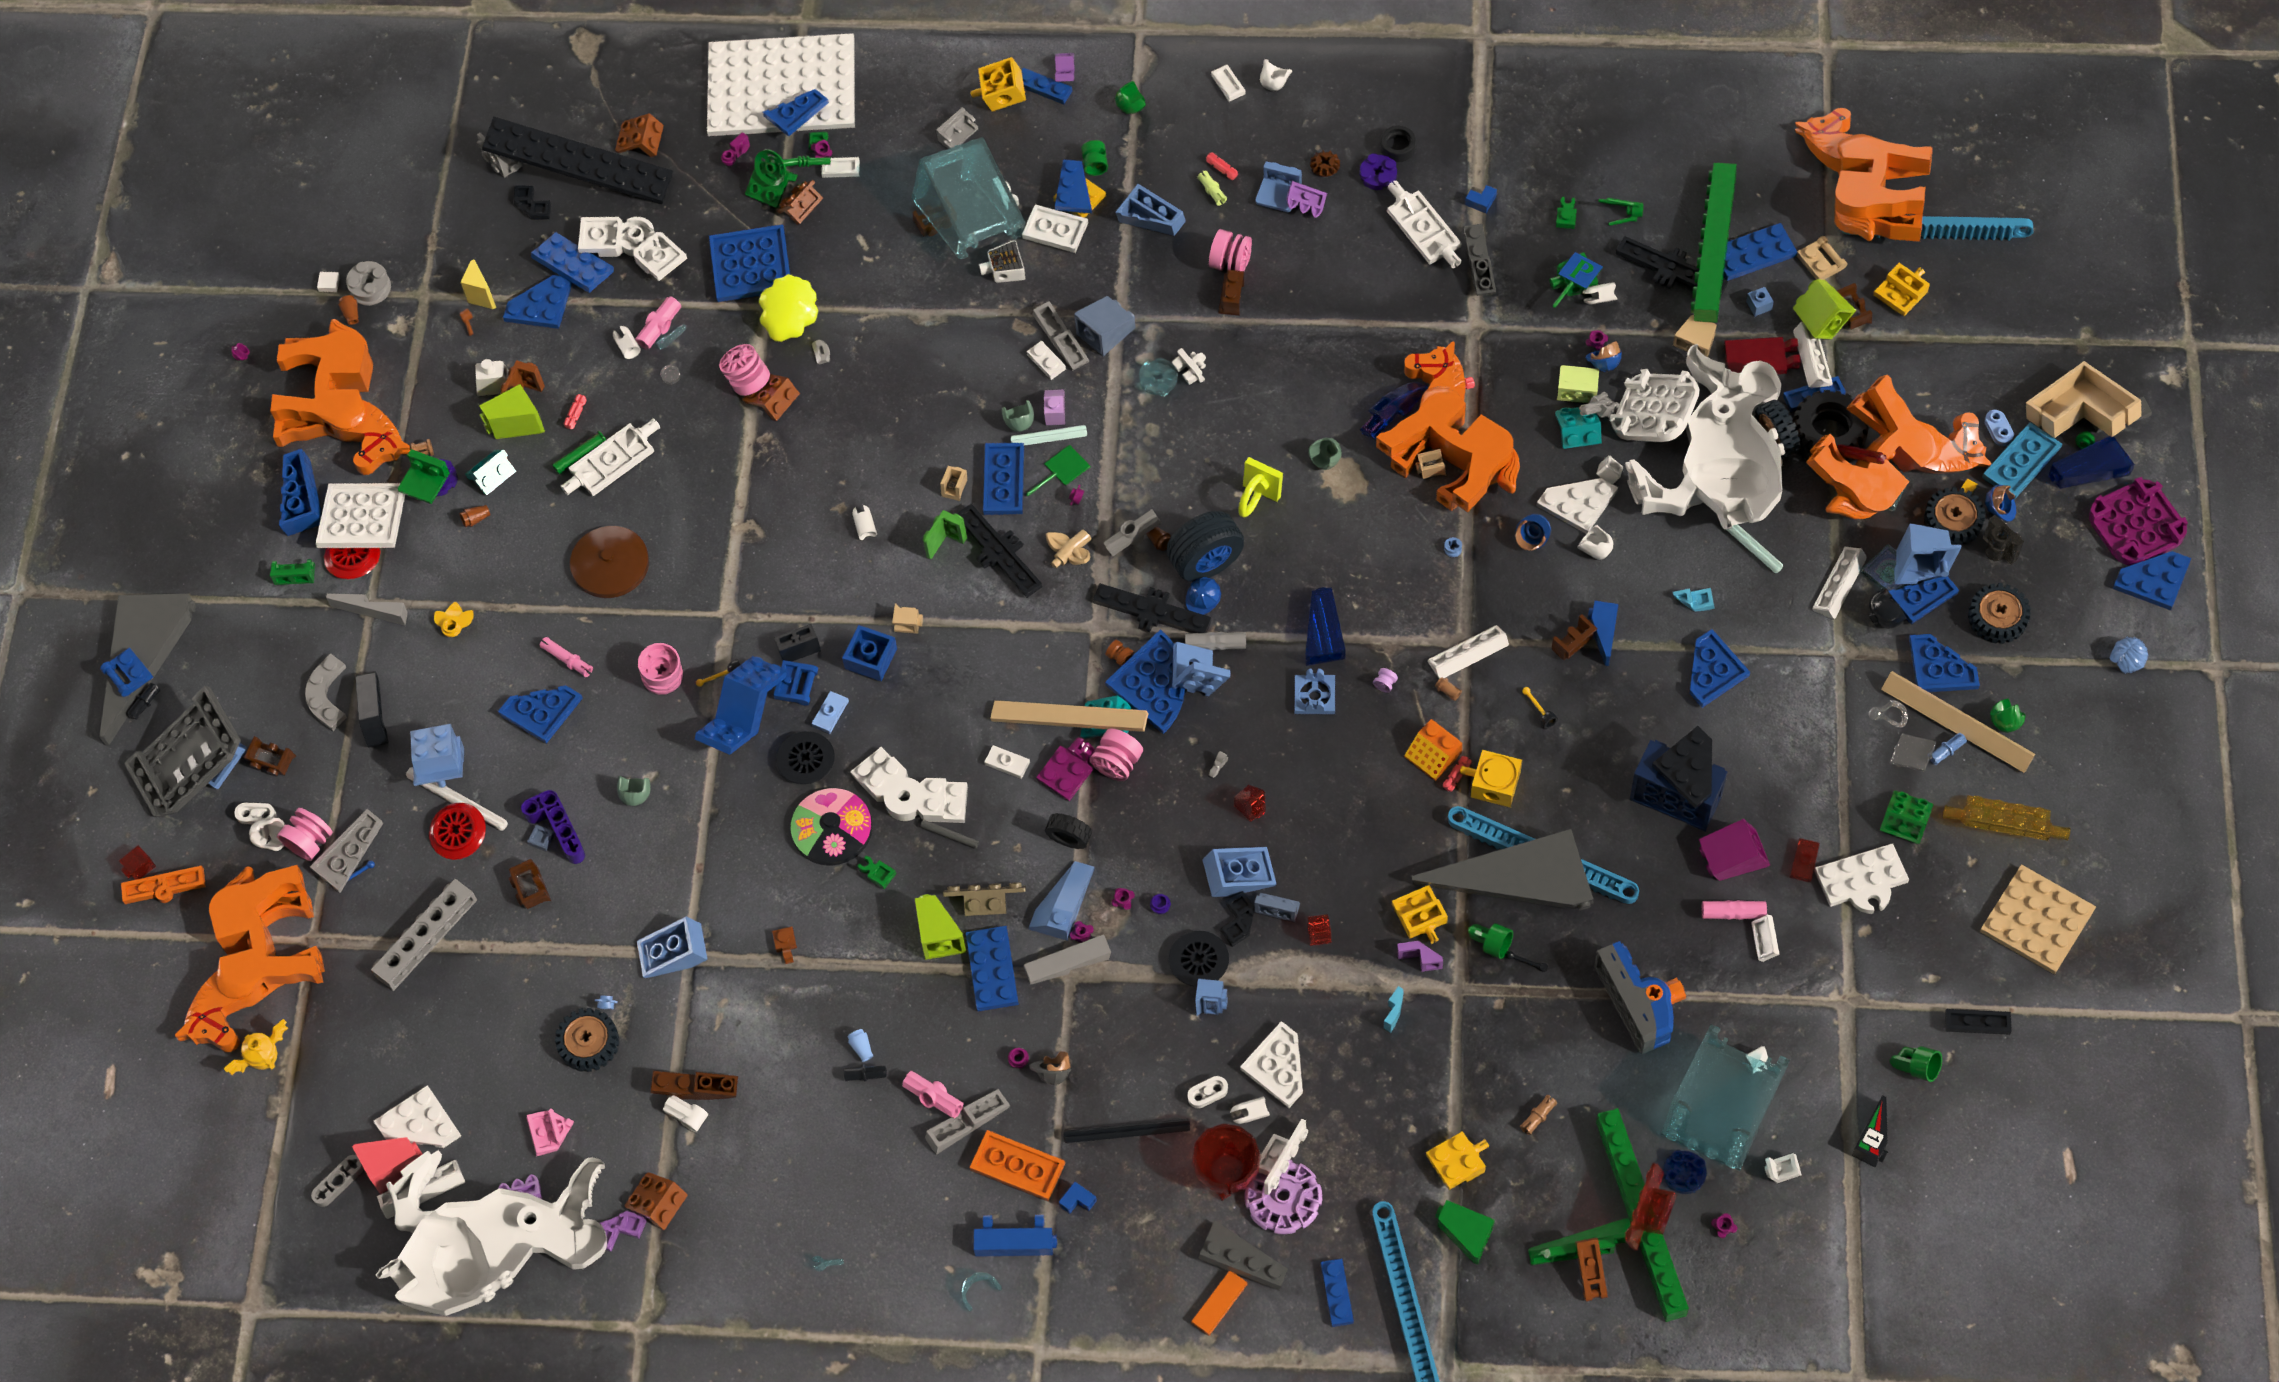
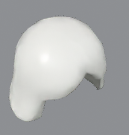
[1260,59,1292,91]
[1577,525,1613,560]
[249,818,284,851]

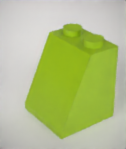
[1793,279,1856,339]
[479,384,545,439]
[915,894,967,960]

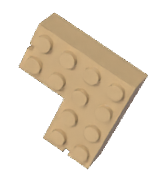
[2026,361,2141,438]

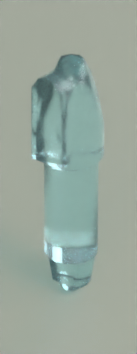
[656,325,687,349]

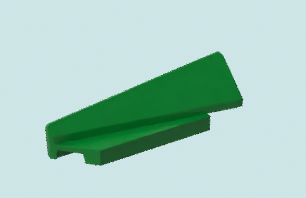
[1528,1218,1635,1265]

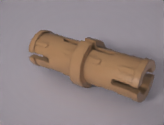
[1520,1095,1557,1135]

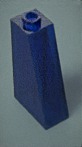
[2049,436,2135,489]
[1305,587,1346,666]

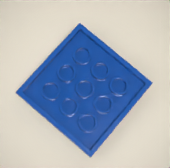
[709,224,790,302]

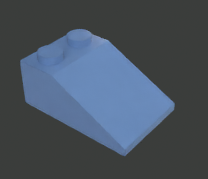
[1202,847,1277,897]
[637,916,708,978]

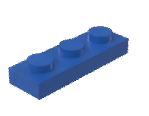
[1021,68,1072,105]
[1783,376,1846,412]
[1321,1259,1354,1327]

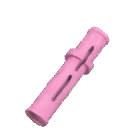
[540,637,593,677]

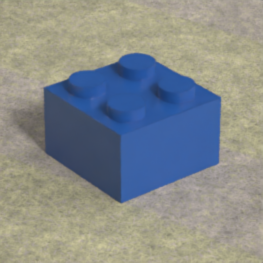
[842,625,897,681]

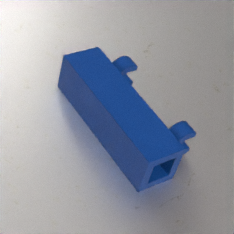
[974,1215,1057,1257]

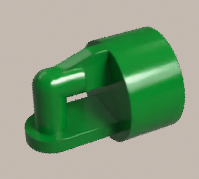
[1468,923,1513,959]
[1890,1046,1942,1082]

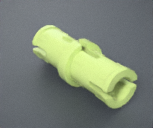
[1197,171,1227,206]

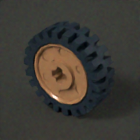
[1755,400,1800,459]
[1924,487,1986,545]
[1968,583,2031,644]
[555,1008,619,1072]

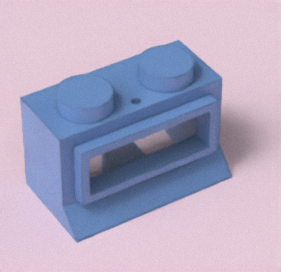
[1195,979,1228,1016]

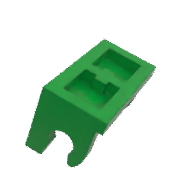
[270,559,315,585]

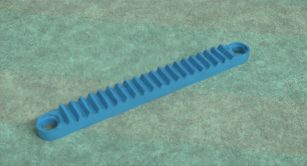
[1841,216,2034,240]
[1448,806,1639,904]
[1372,1201,1440,1382]

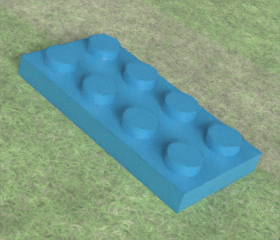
[1982,422,2062,500]

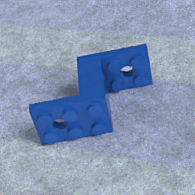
[695,656,787,755]

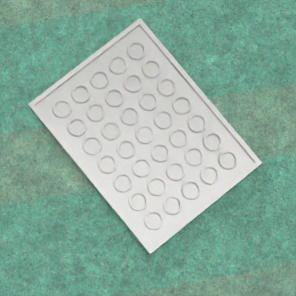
[707,33,855,136]

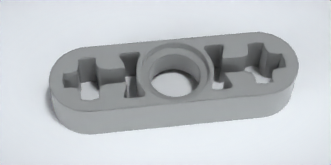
[311,1155,364,1207]

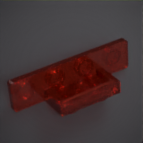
[1625,1163,1677,1250]

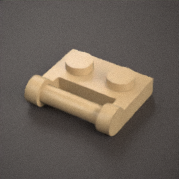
[1797,236,1848,280]

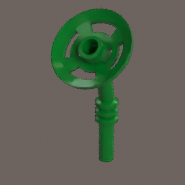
[754,149,831,186]

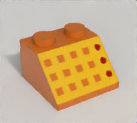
[1404,719,1463,781]

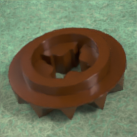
[1310,150,1340,177]

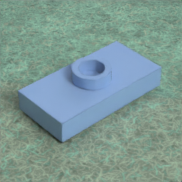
[812,691,849,734]

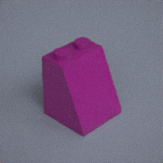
[1699,819,1771,881]

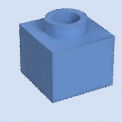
[1746,287,1774,316]

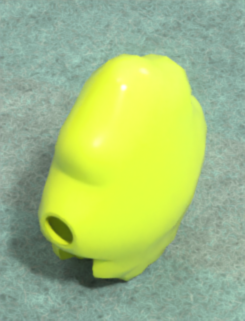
[759,274,818,342]

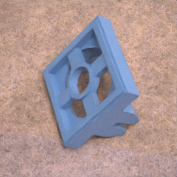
[1295,669,1335,714]

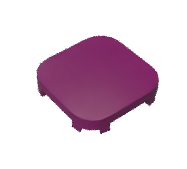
[2089,477,2188,566]

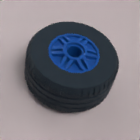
[1167,511,1244,582]

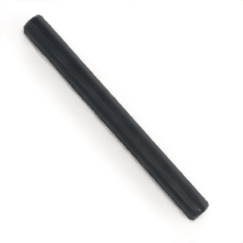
[1064,1119,1190,1143]

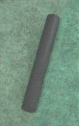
[920,820,979,848]

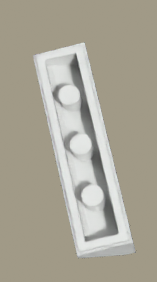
[1793,322,1833,388]
[1812,547,1867,619]
[1428,625,1509,679]
[377,1160,465,1219]

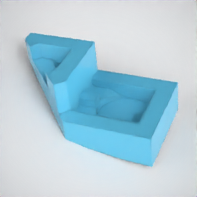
[1673,588,1715,612]
[1384,986,1404,1033]

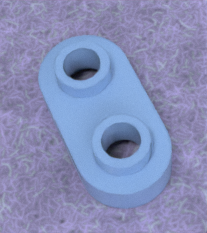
[1984,410,2014,446]

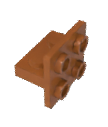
[777,180,823,225]

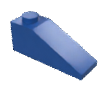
[1588,601,1618,666]

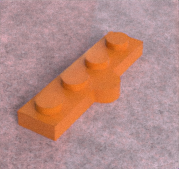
[121,865,206,904]

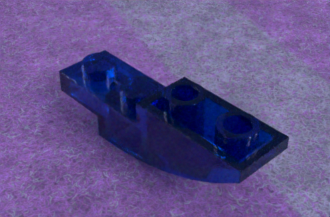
[1360,381,1428,439]

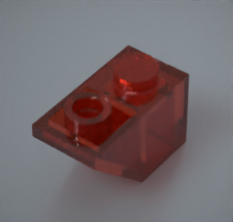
[1234,785,1266,822]

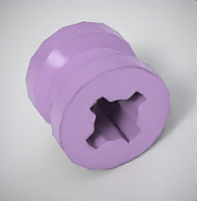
[1373,668,1398,693]

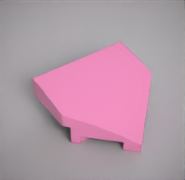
[526,1108,574,1156]

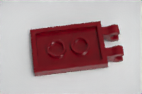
[1724,337,1801,374]

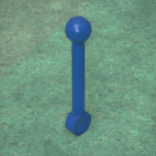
[347,860,375,882]

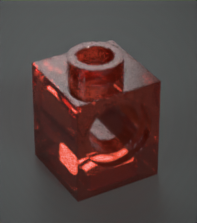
[119,845,156,880]
[1307,914,1331,946]

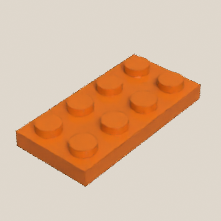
[970,1130,1065,1201]

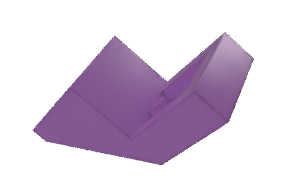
[1055,53,1075,82]
[1397,941,1443,972]

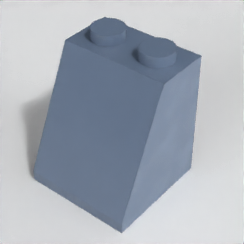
[1074,296,1135,357]

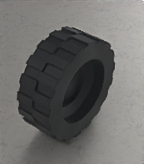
[1044,813,1092,849]

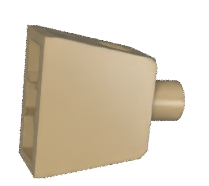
[1673,315,1717,357]

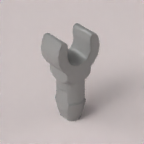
[1209,751,1229,778]

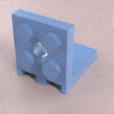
[1172,642,1230,697]

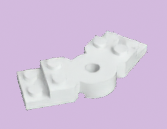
[578,217,687,281]
[850,747,968,823]

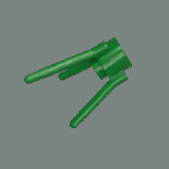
[1598,198,1643,226]

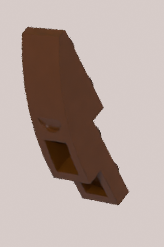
[651,1071,738,1100]

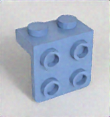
[1256,161,1302,212]

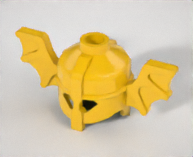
[224,1019,288,1075]

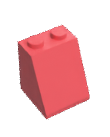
[352,1137,423,1194]

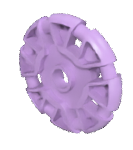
[1244,1160,1322,1234]

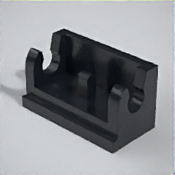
[774,624,821,662]

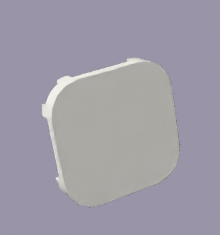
[1610,369,1700,442]

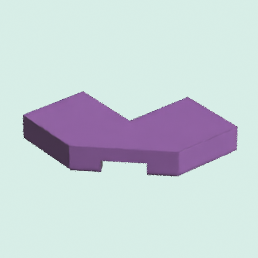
[600,1211,647,1252]

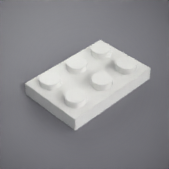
[1022,205,1088,253]

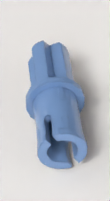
[1928,733,1967,765]

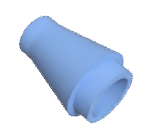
[847,1029,873,1062]

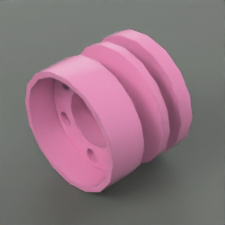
[1209,229,1252,271]
[719,344,770,396]
[638,643,683,695]
[1090,728,1143,781]
[277,808,333,861]

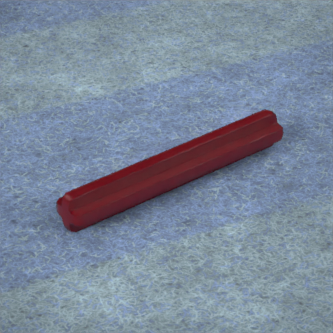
[1838,444,1887,464]

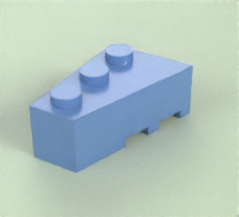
[1116,184,1186,236]

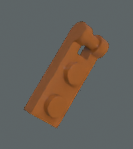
[1575,1238,1608,1302]

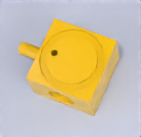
[970,57,1026,112]
[1460,750,1522,808]

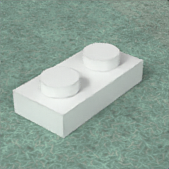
[1027,341,1066,380]

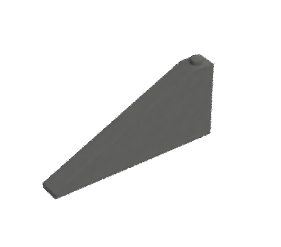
[99,594,196,745]
[1411,829,1594,910]

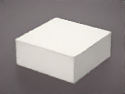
[317,272,340,292]

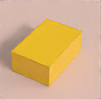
[1961,479,1978,494]

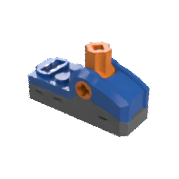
[1594,941,1686,1054]

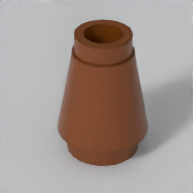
[338,295,359,325]
[459,505,490,527]
[1146,527,1171,551]

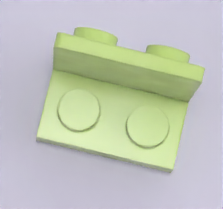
[1557,365,1599,403]

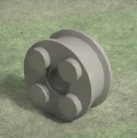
[346,261,391,306]

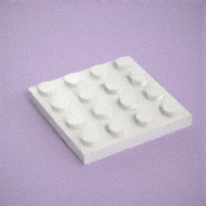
[316,483,405,548]

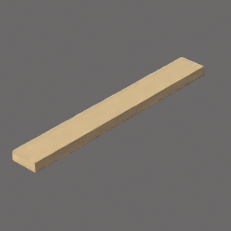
[1881,671,2035,773]
[990,701,1148,732]

